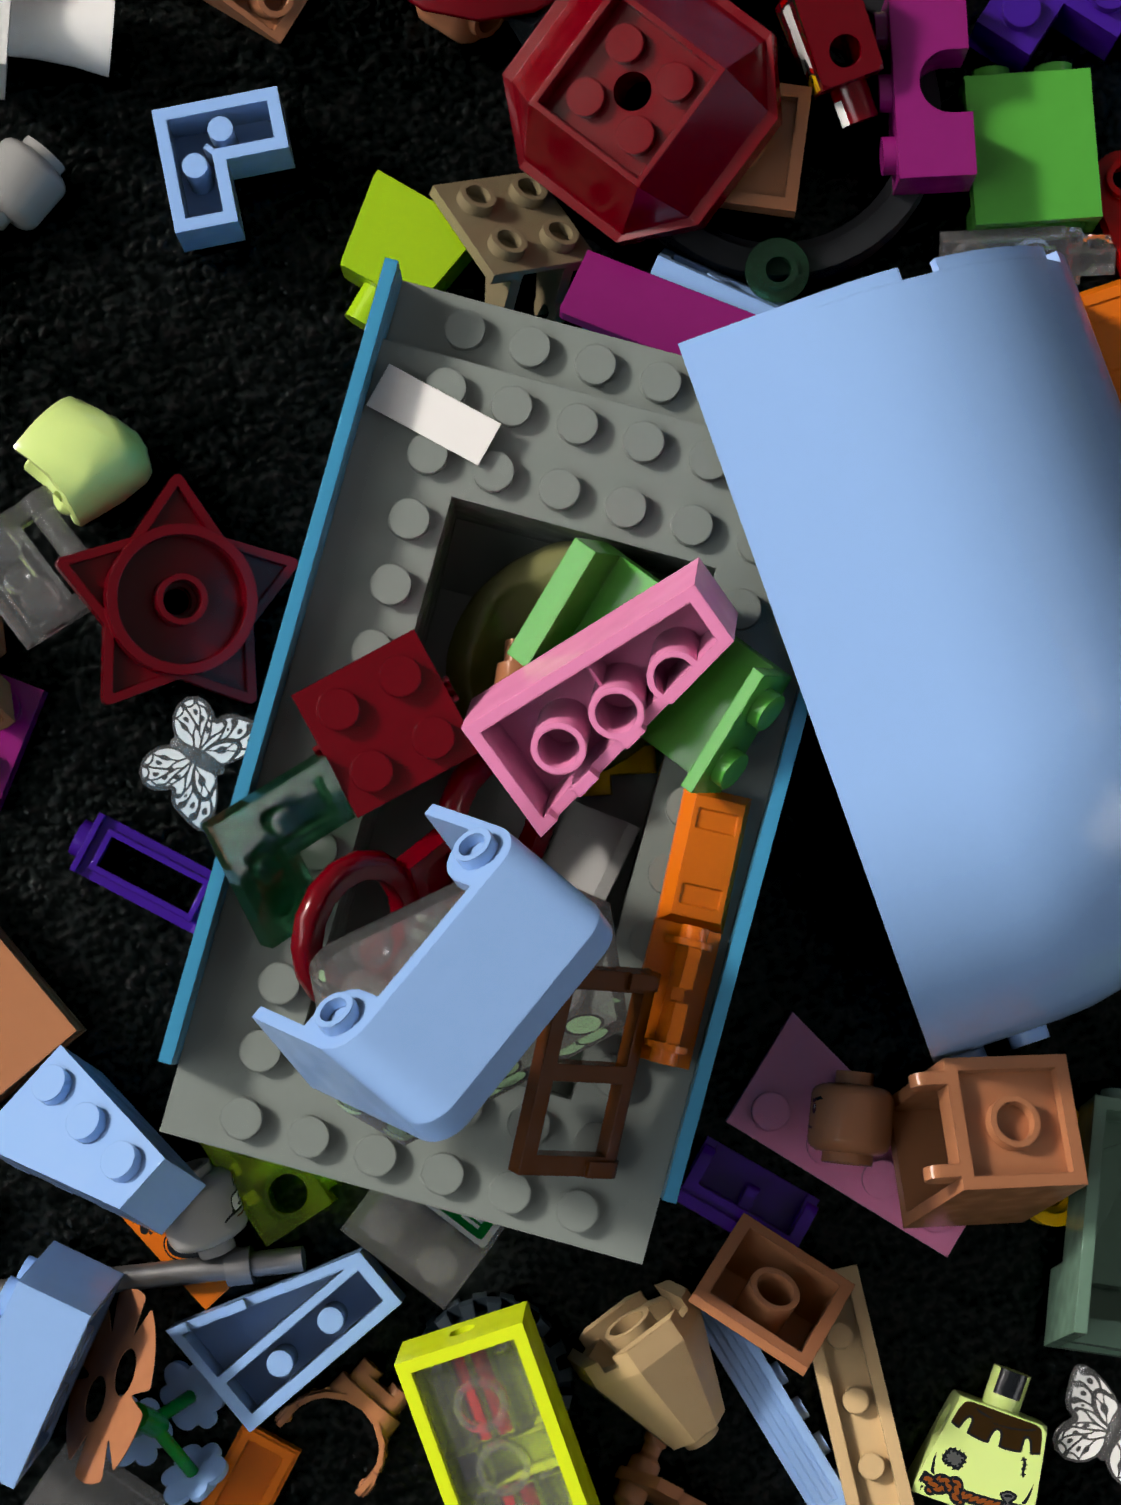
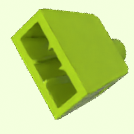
[340,170,473,330]

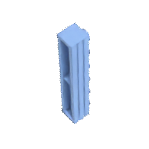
[701,1310,846,1505]

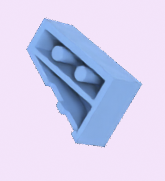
[0,1045,206,1235]
[165,1246,406,1432]

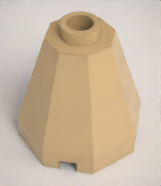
[567,1280,725,1450]

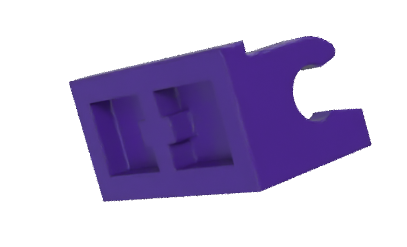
[677,1136,819,1247]

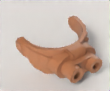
[274,1357,408,1498]

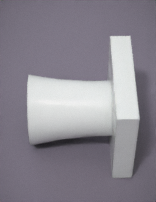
[0,0,115,100]

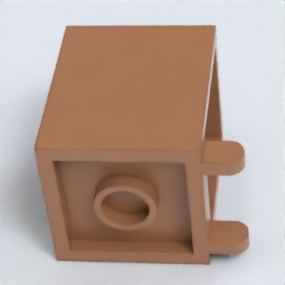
[891,1054,1088,1229]

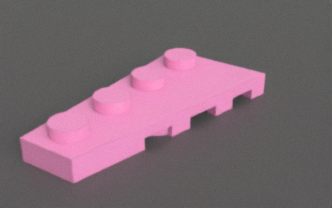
[725,1012,966,1257]

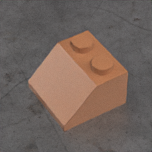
[688,1213,855,1376]

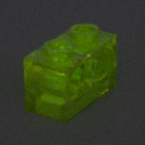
[200,1143,339,1247]

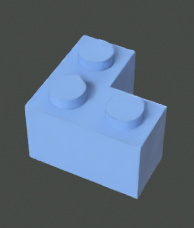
[151,86,295,252]

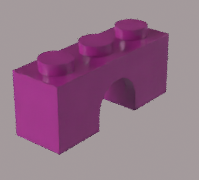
[871,0,977,195]

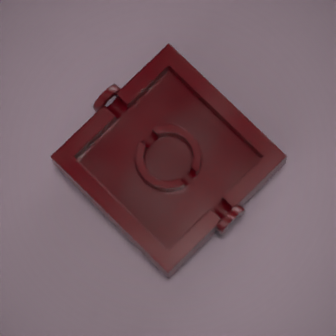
[291,629,478,818]

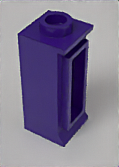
[68,812,212,934]

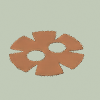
[66,1289,156,1485]

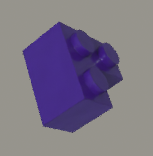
[969,0,1121,73]

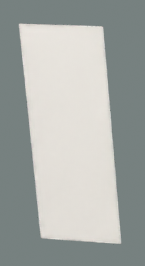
[366,364,501,465]

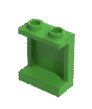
[957,61,1103,241]

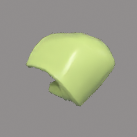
[13,396,152,527]

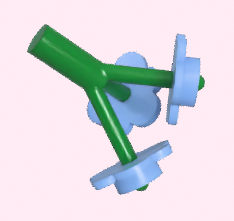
[106,1360,229,1505]

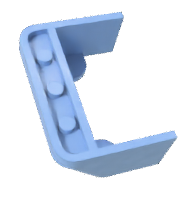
[252,804,613,1142]

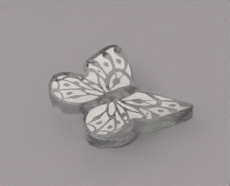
[139,696,254,832]
[1052,1364,1121,1484]

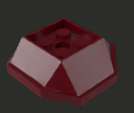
[502,0,783,246]

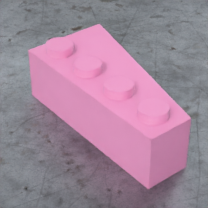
[461,557,738,837]

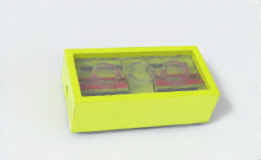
[394,1301,600,1505]

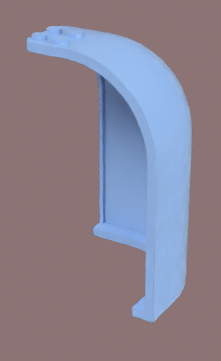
[678,245,1121,1063]

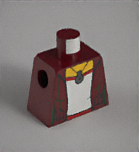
[775,0,884,129]

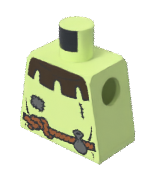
[907,1363,1047,1505]

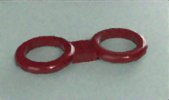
[290,753,555,1004]

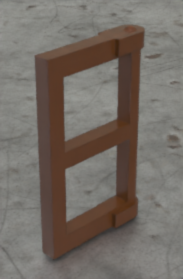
[508,966,661,1179]

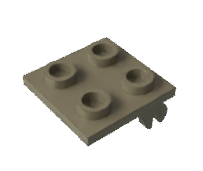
[429,172,592,324]

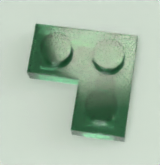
[201,755,355,949]

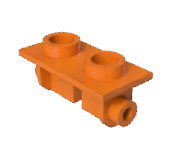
[640,917,722,1070]

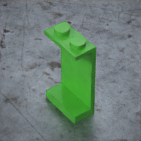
[507,537,793,793]

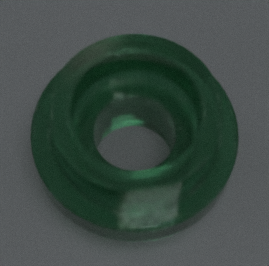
[745,238,809,303]

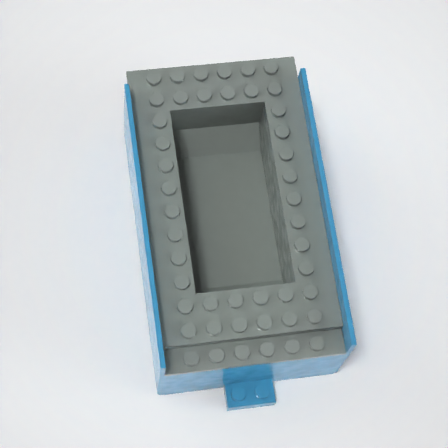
[158,257,808,1265]

